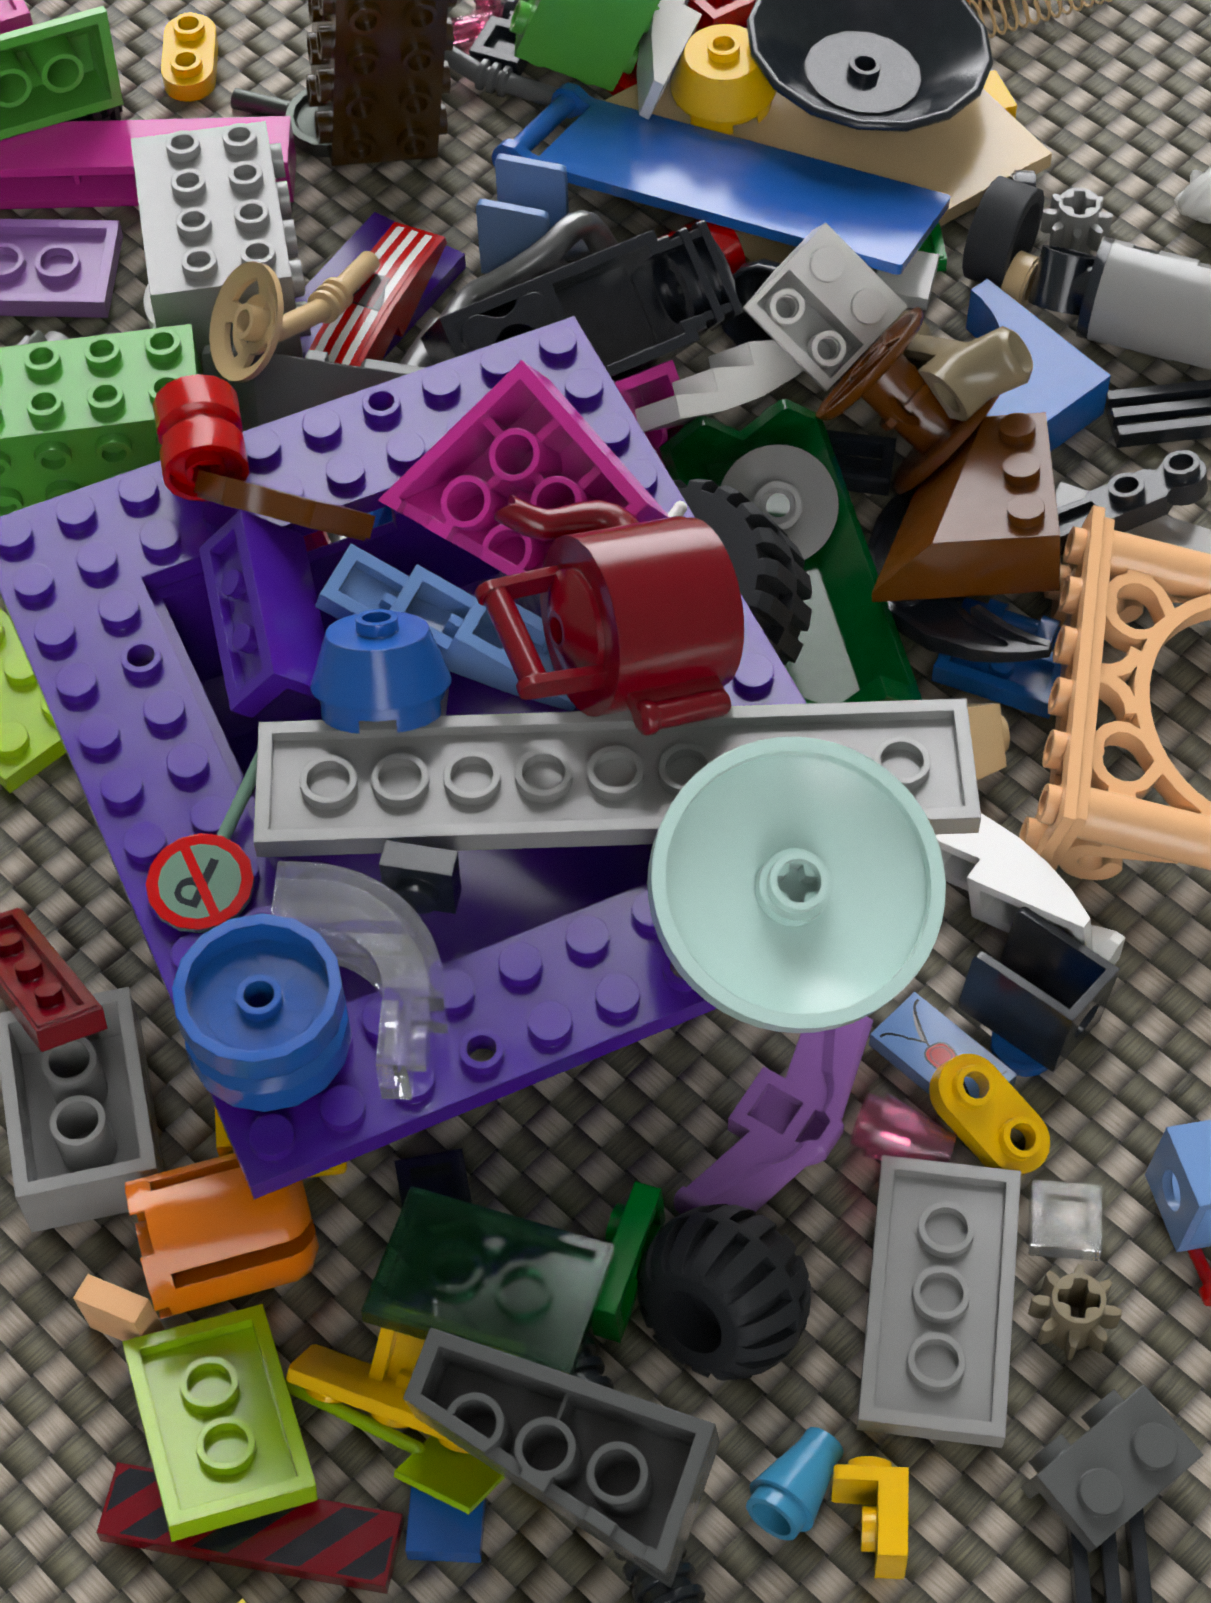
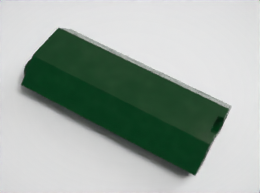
[659,399,922,704]

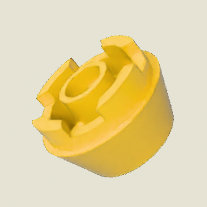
[670,24,776,135]

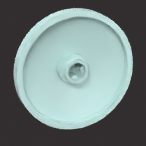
[647,737,946,1033]

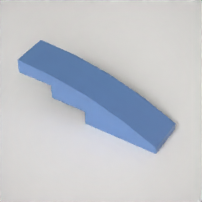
[315,544,575,712]

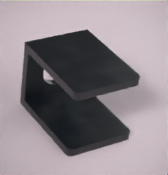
[958,907,1120,1072]

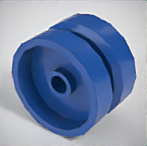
[172,913,352,1112]

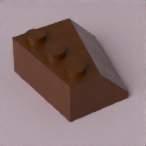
[872,412,1060,602]

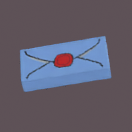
[869,991,1017,1098]

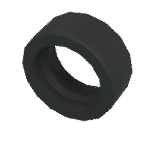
[962,176,1045,289]

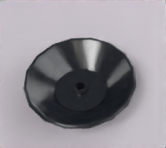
[746,0,993,132]

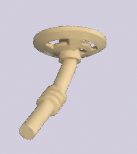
[209,251,380,383]

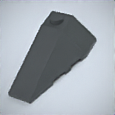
[201,342,424,432]

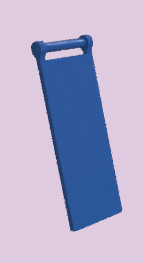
[492,82,951,275]

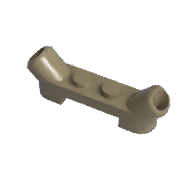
[852,311,1033,421]

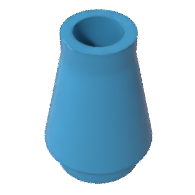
[746,1427,844,1541]

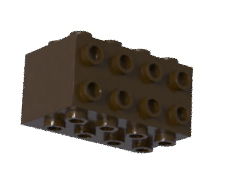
[306,0,457,166]

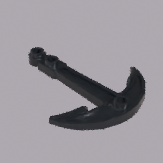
[867,450,1208,663]

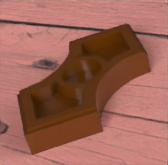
[194,470,376,541]

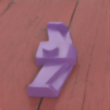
[674,1017,873,1214]

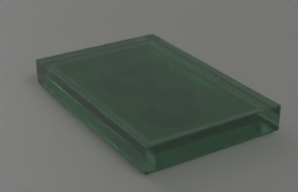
[361,1186,614,1375]

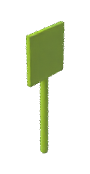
[286,1381,505,1514]

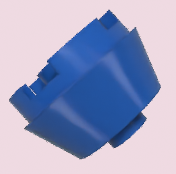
[310,609,452,734]

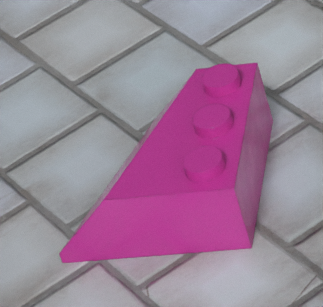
[378,360,670,576]

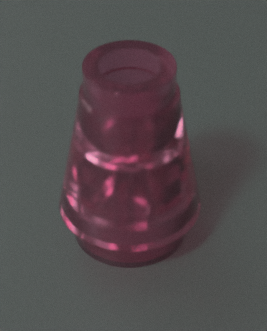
[849,1093,957,1163]

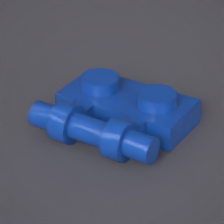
[931,597,1061,719]

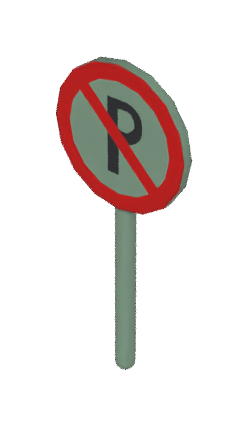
[146,749,258,933]

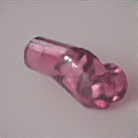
[451,0,504,45]

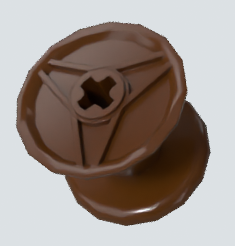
[816,307,999,495]

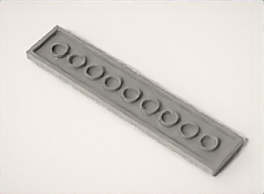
[253,698,981,857]

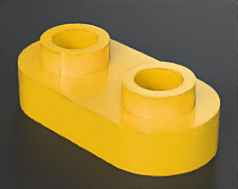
[161,12,219,102]
[929,1054,1050,1176]

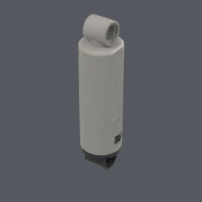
[1028,236,1211,370]

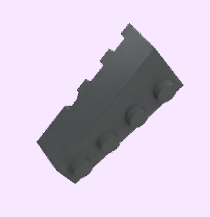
[403,1327,720,1588]

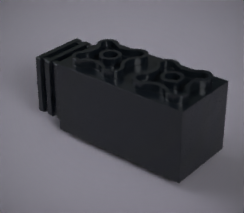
[421,220,743,381]

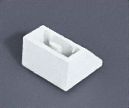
[743,223,908,391]

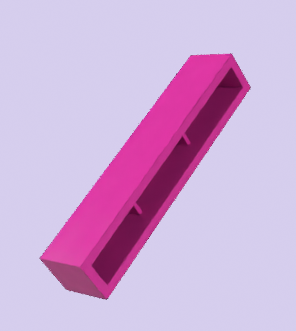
[0,116,296,210]

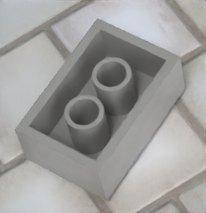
[0,987,164,1233]

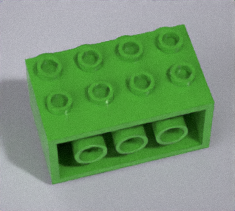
[509,0,660,92]
[0,324,202,516]

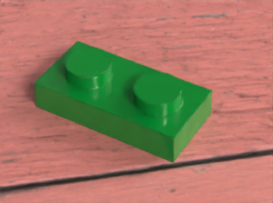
[582,1181,666,1343]

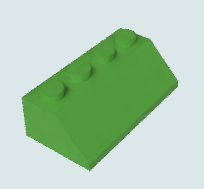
[0,6,124,140]

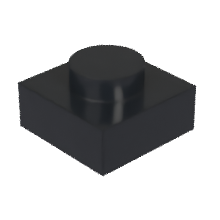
[379,840,462,914]

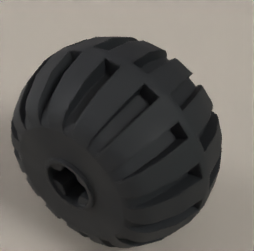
[637,1204,811,1381]

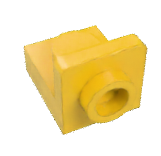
[831,1456,909,1579]

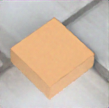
[73,1274,165,1341]

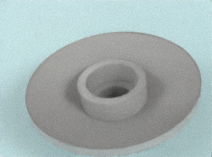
[721,445,838,560]

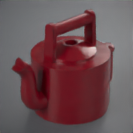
[475,494,744,736]

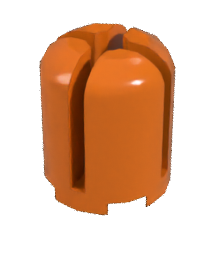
[125,1153,319,1319]

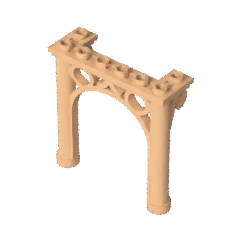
[1019,505,1211,880]

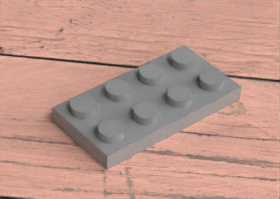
[856,1155,1021,1448]

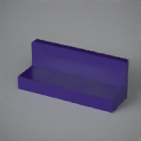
[199,510,325,718]

